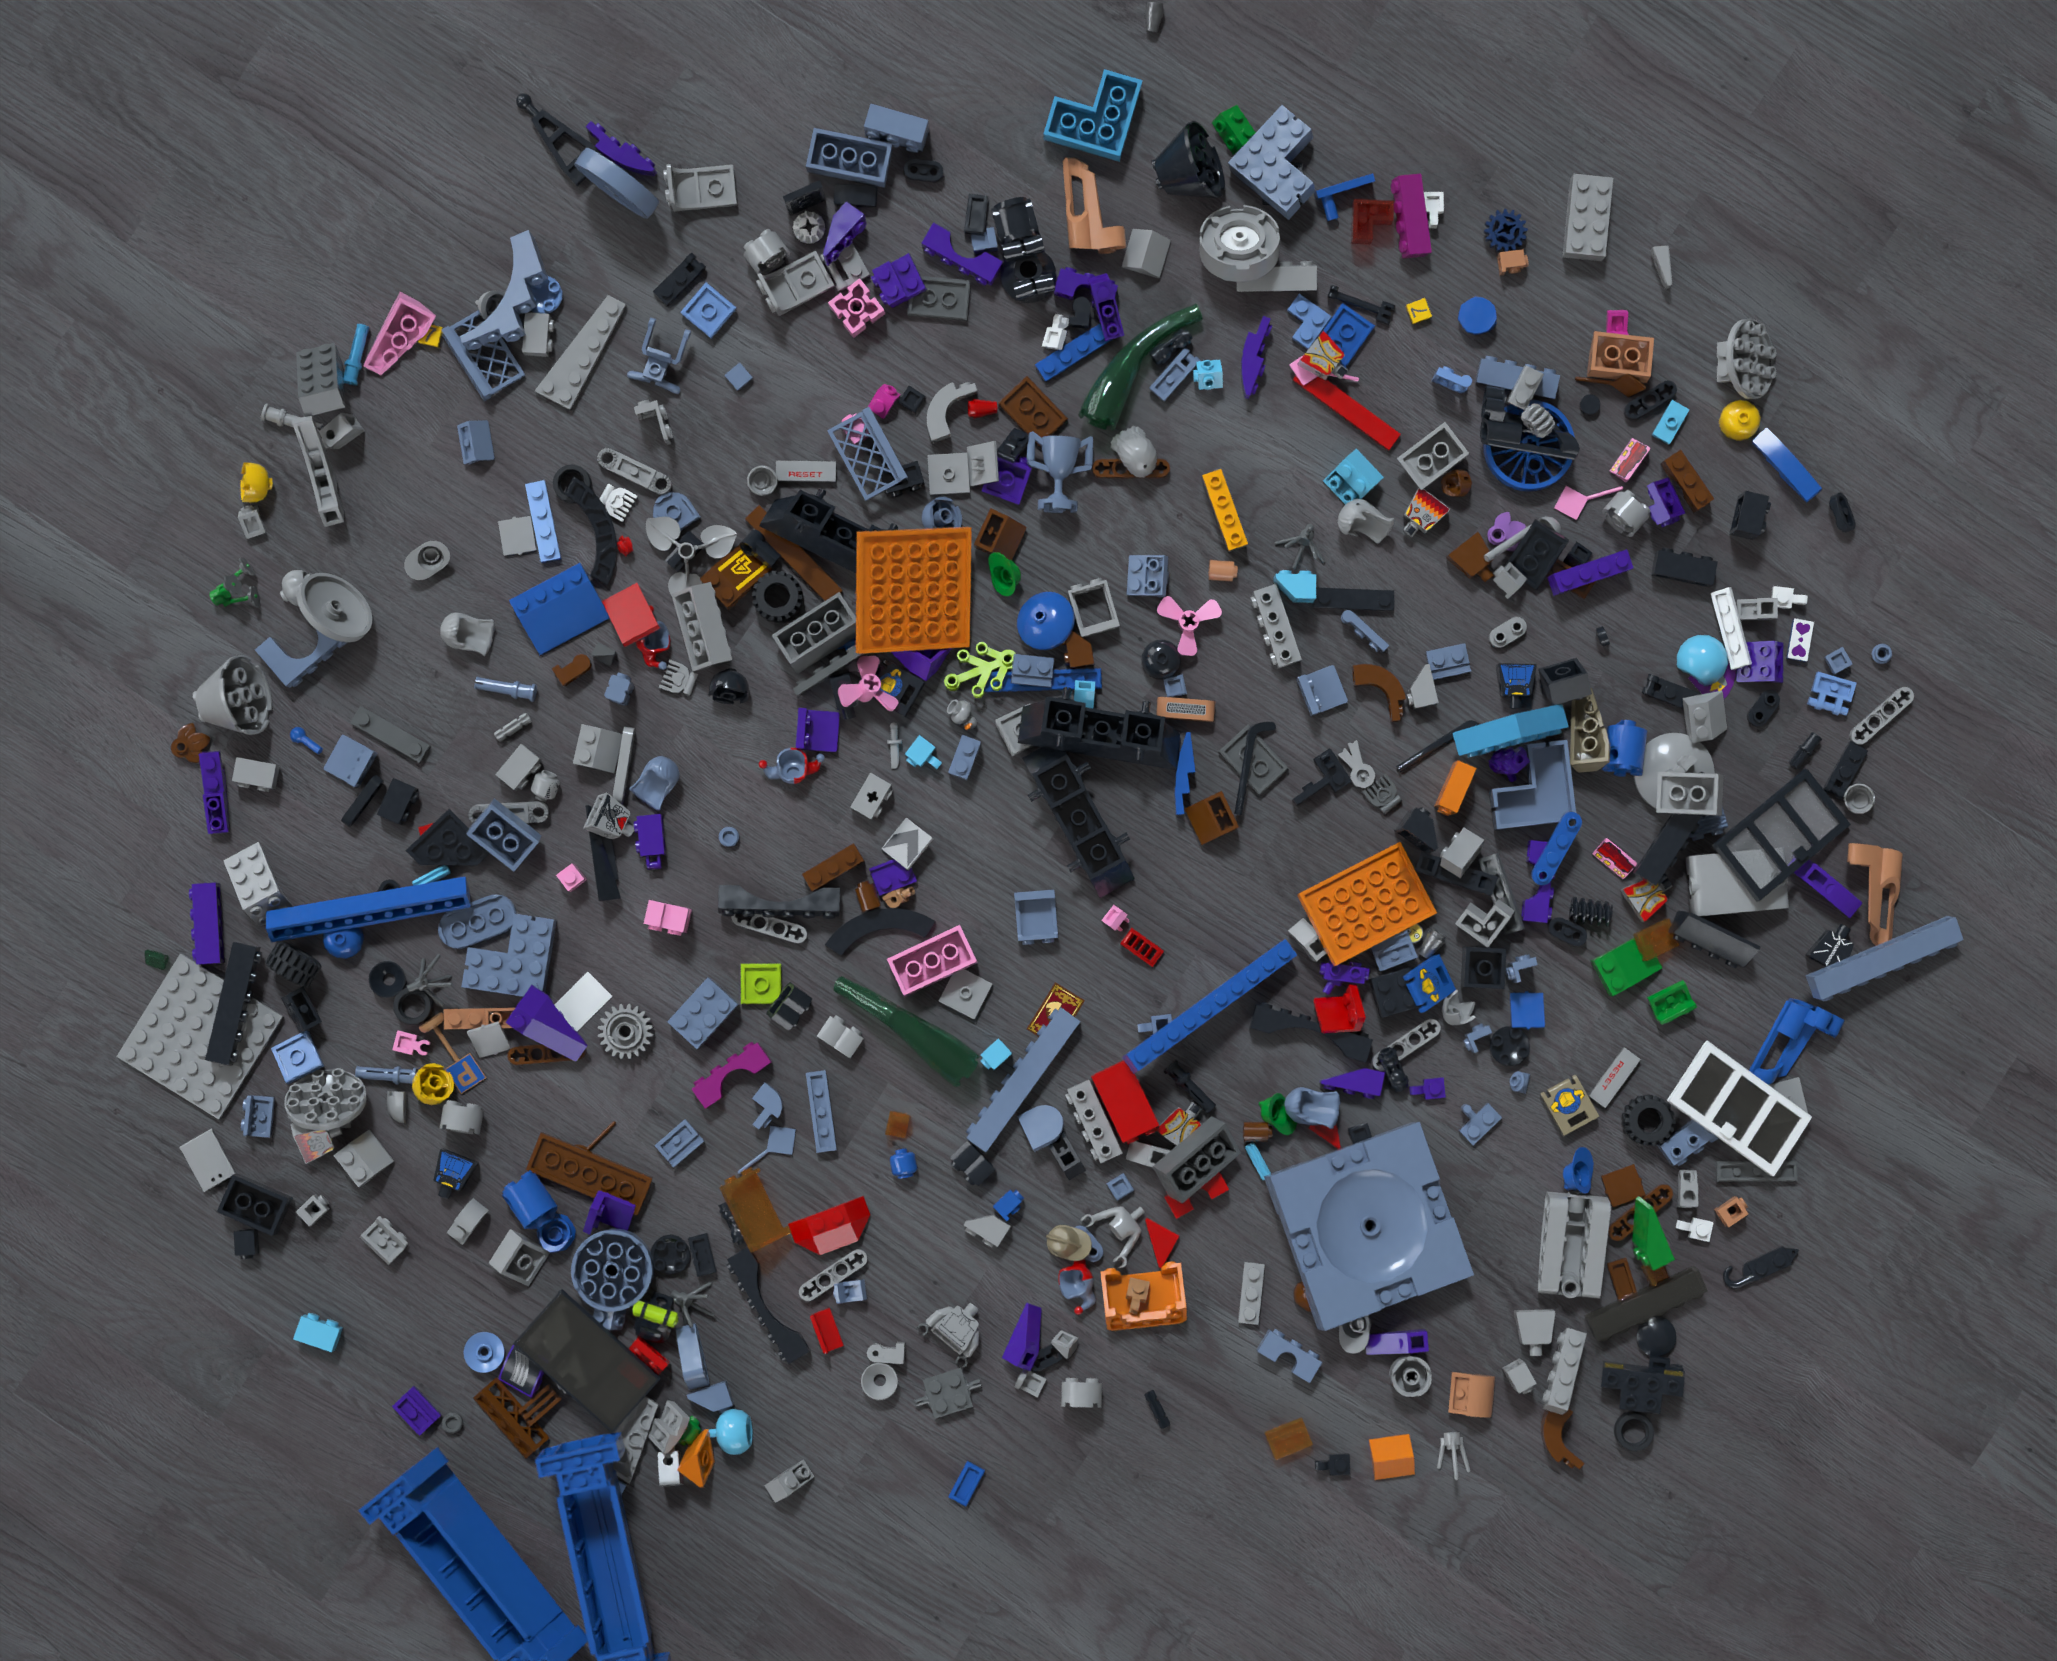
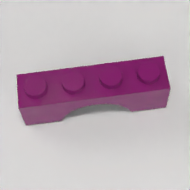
[692,1041,772,1109]

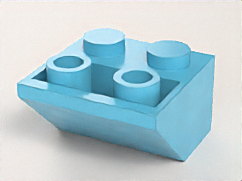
[1323,448,1384,505]
[1273,570,1316,603]

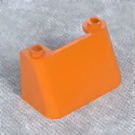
[1101,1262,1187,1331]

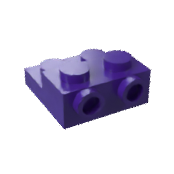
[871,253,927,308]
[982,456,1033,504]
[1647,477,1685,528]

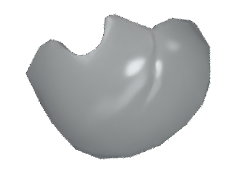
[747,466,777,496]
[1844,783,1875,814]

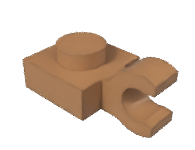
[1126,1277,1150,1315]

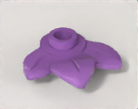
[1487,512,1526,551]

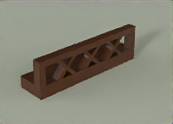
[473,1377,549,1459]

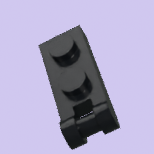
[653,253,706,307]
[1642,674,1701,709]
[1823,741,1868,799]

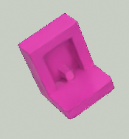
[1606,310,1629,335]
[868,384,900,419]

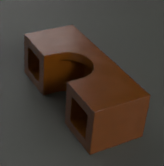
[1660,449,1714,513]
[802,843,865,892]

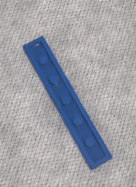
[984,668,1102,692]

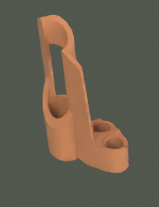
[1063,157,1126,254]
[1847,843,1903,946]

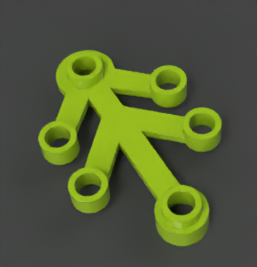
[944,642,1016,698]

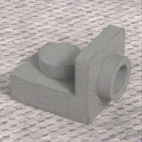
[238,505,266,539]

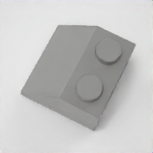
[1682,691,1727,743]
[573,724,622,773]
[334,1130,394,1187]
[489,1229,550,1287]

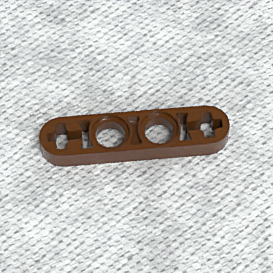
[1092,459,1170,478]
[507,1045,587,1065]
[1608,1184,1673,1241]

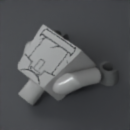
[917,1303,979,1367]

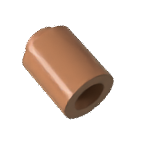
[1208,560,1238,581]

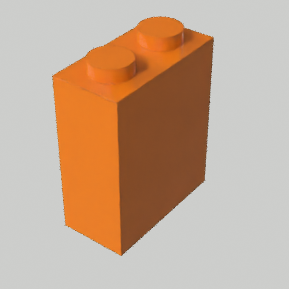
[1434,761,1476,816]

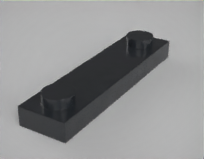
[1313,587,1394,611]

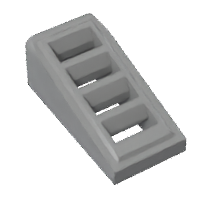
[1650,245,1672,289]

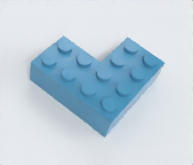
[1043,69,1143,162]
[1453,704,1569,758]

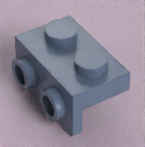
[1505,954,1538,983]
[241,1095,275,1138]

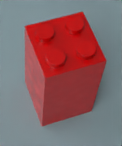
[1091,1060,1159,1144]

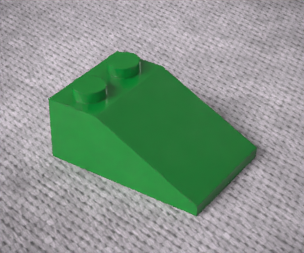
[1590,933,1662,996]
[1632,1196,1675,1271]

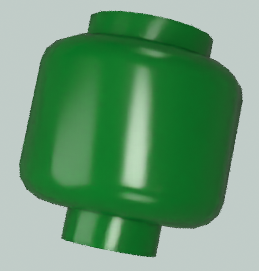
[678,1415,702,1447]

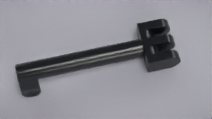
[1327,285,1396,325]

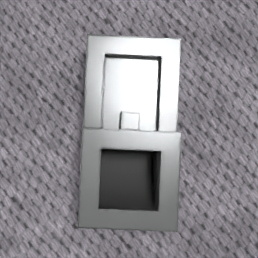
[1737,598,1778,621]
[447,1198,489,1245]

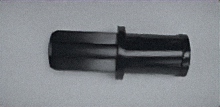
[1789,732,1822,769]

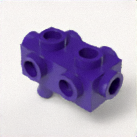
[1488,746,1530,782]
[1320,960,1369,995]

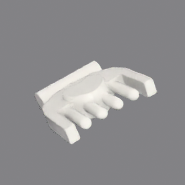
[599,484,638,522]

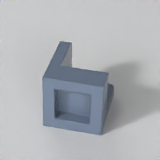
[971,227,998,254]

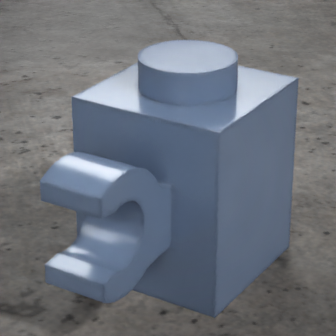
[1137,1014,1172,1034]

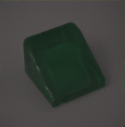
[144,950,169,970]

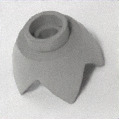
[1442,990,1476,1025]

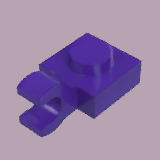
[1409,1077,1446,1099]

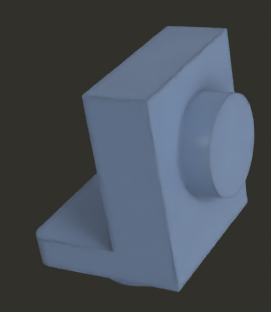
[1463,1023,1492,1053]
[833,1279,867,1304]
[593,1308,626,1330]

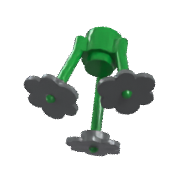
[209,558,260,608]

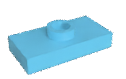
[1652,400,1689,445]

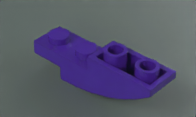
[586,121,656,176]
[1241,316,1272,399]
[199,751,229,834]
[1788,856,1863,919]

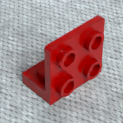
[1313,984,1366,1033]
[616,1337,670,1389]

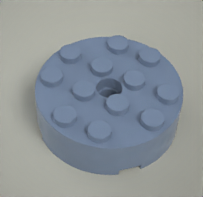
[571,1229,654,1311]

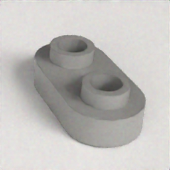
[1489,617,1527,648]

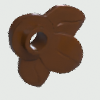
[171,723,210,763]

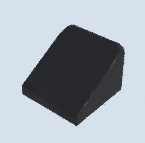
[1563,541,1593,567]

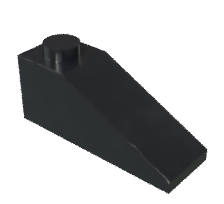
[1048,1131,1086,1180]

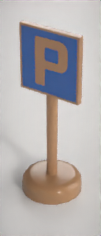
[418,1012,487,1094]

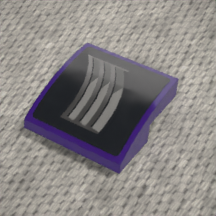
[498,1345,550,1398]

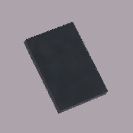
[783,180,826,216]
[1504,519,1569,590]

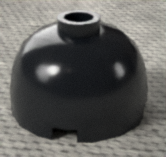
[1141,640,1181,679]
[708,668,749,705]

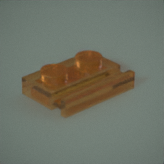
[1633,919,1679,961]
[1264,1417,1313,1460]

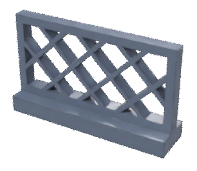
[441,310,525,401]
[827,407,908,501]

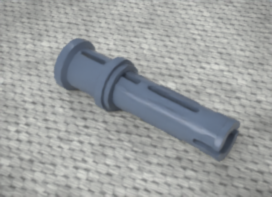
[474,676,537,702]
[355,1066,418,1085]

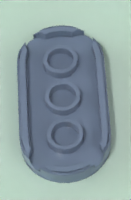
[438,894,517,949]

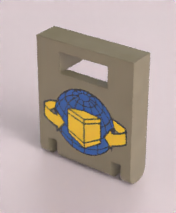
[1540,1075,1600,1136]

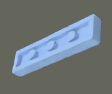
[525,480,562,563]

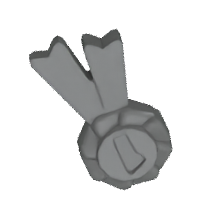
[1338,740,1375,788]

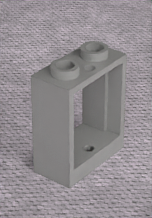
[1068,578,1120,638]

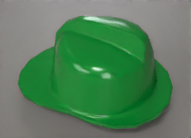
[988,552,1021,596]
[1258,1093,1297,1135]

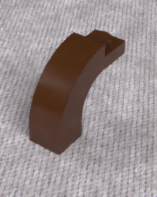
[1351,664,1406,722]
[1541,1408,1585,1470]

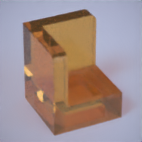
[885,1110,910,1138]
[1641,1265,1669,1286]

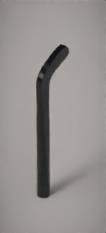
[1396,720,1480,773]
[1234,722,1276,815]

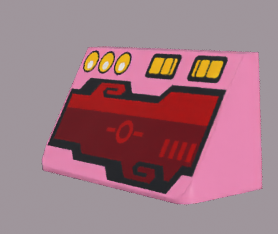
[1610,438,1650,482]
[1592,838,1638,879]

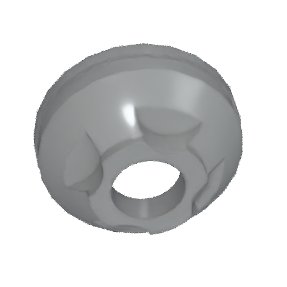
[861,1363,898,1400]

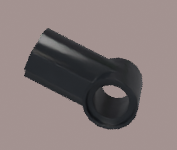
[739,529,781,569]
[665,531,704,572]

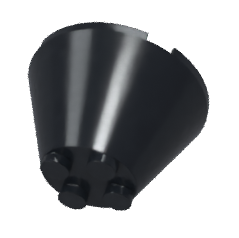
[1152,121,1225,198]

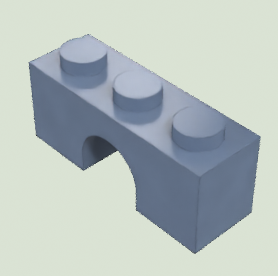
[1257,1329,1322,1383]

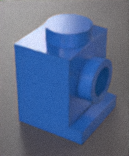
[993,1189,1024,1221]

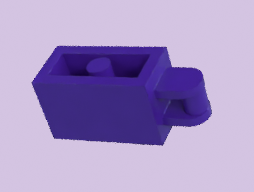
[634,814,666,870]

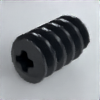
[1569,897,1613,927]

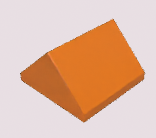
[677,1429,715,1487]
[1369,1434,1415,1480]

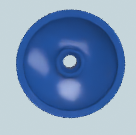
[1017,592,1075,650]

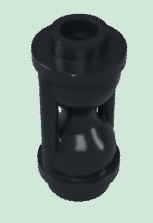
[1149,328,1193,365]
[1378,1047,1409,1092]
[718,1199,751,1245]

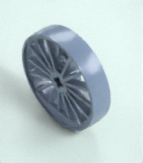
[574,148,659,219]

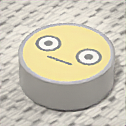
[1405,924,1423,943]

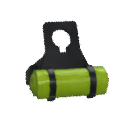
[633,1292,678,1343]

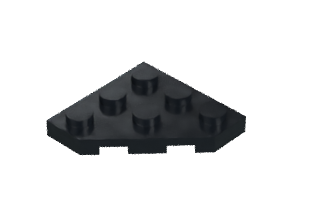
[405,808,490,866]

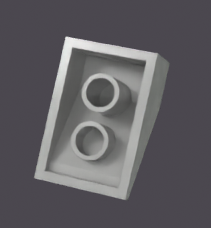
[1397,422,1469,490]
[1656,772,1724,816]

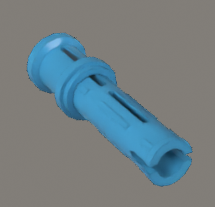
[343,324,370,386]

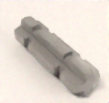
[494,713,531,742]

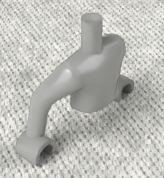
[1080,1206,1145,1268]

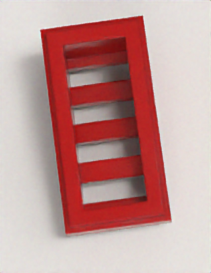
[1120,928,1164,967]

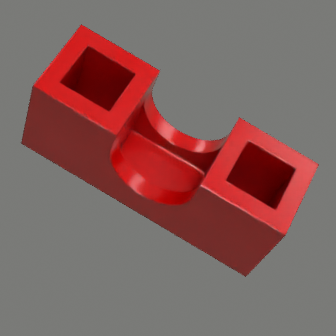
[1164,1172,1229,1219]

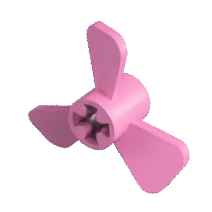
[1157,596,1222,656]
[838,656,898,711]

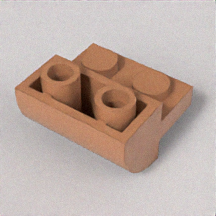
[1448,1372,1495,1417]

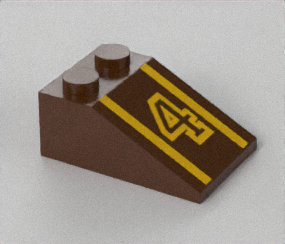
[700,544,772,610]

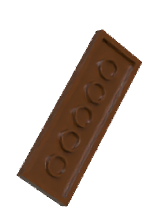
[526,1132,653,1215]

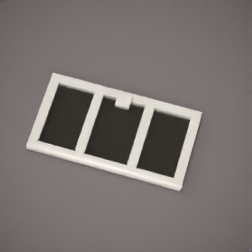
[1667,1041,1812,1176]

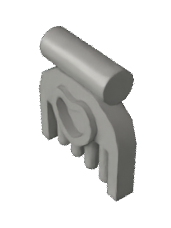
[659,659,698,695]

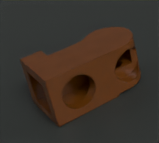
[552,654,592,687]

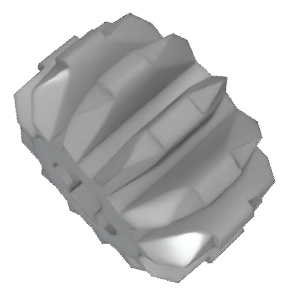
[1521,403,1555,438]

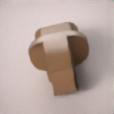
[882,886,915,908]

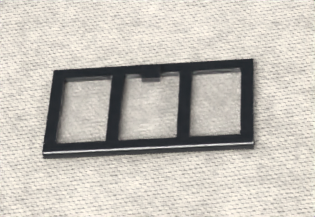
[1713,768,1851,902]

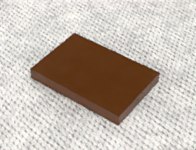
[998,376,1068,447]

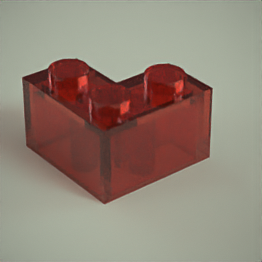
[1351,199,1394,244]

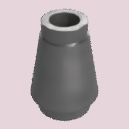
[1145,2,1165,32]
[1419,929,1446,959]

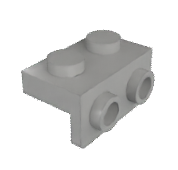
[360,1216,408,1265]

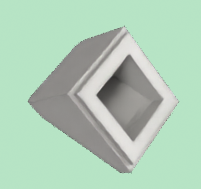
[1051,1330,1078,1359]

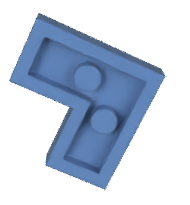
[1287,294,1332,350]

